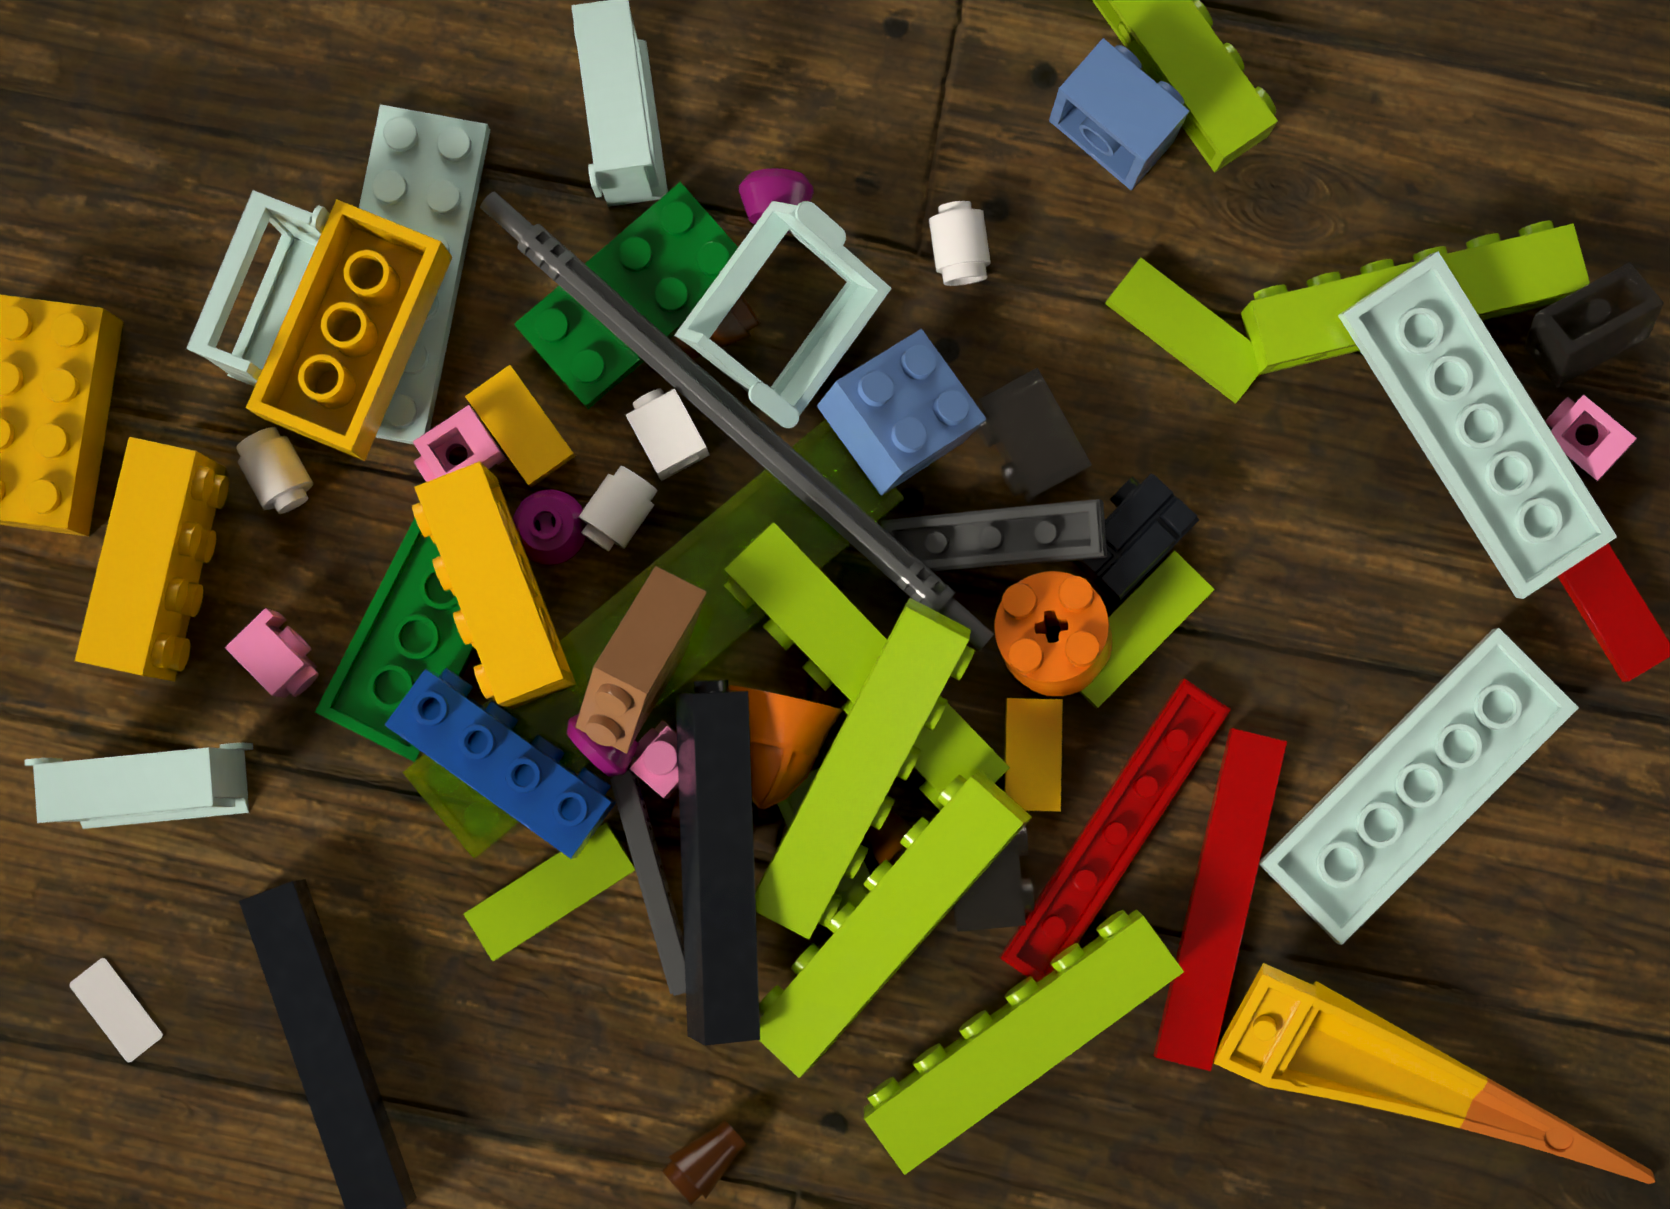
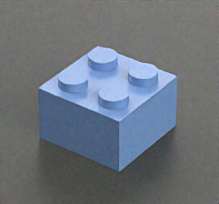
[1049,38,1189,191]
[817,329,987,496]

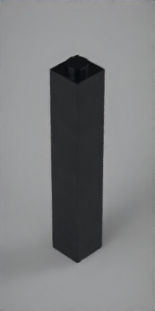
[676,680,760,1046]
[239,879,417,1209]

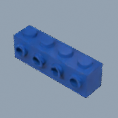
[385,668,616,859]

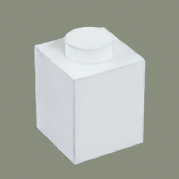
[626,388,709,481]

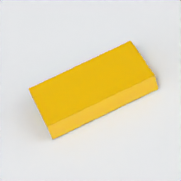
[465,365,575,488]
[1004,698,1063,812]

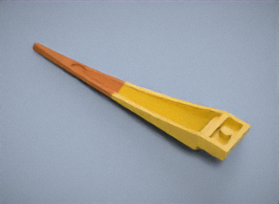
[1214,963,1656,1184]

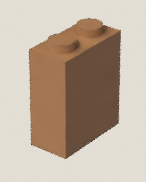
[575,566,707,754]

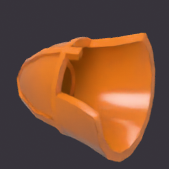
[729,685,843,809]

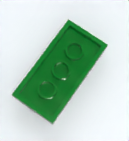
[514,182,738,409]
[315,518,476,762]

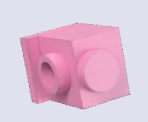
[1545,394,1637,481]
[413,405,507,482]
[225,608,319,698]
[629,720,679,799]

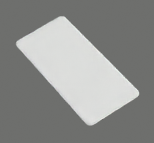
[70,958,163,1062]

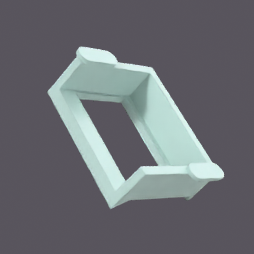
[571,0,668,207]
[186,190,330,387]
[674,201,892,428]
[24,743,253,829]

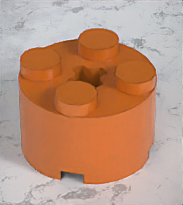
[994,571,1112,696]

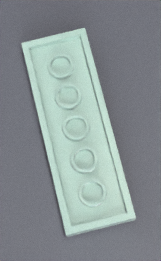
[359,104,490,444]
[1338,251,1617,599]
[1259,628,1579,945]

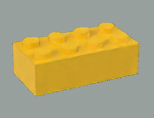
[246,199,453,461]
[0,294,123,537]
[75,437,229,682]
[412,461,576,709]

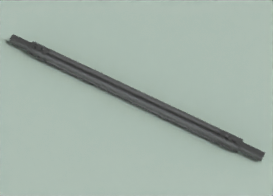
[480,191,994,651]

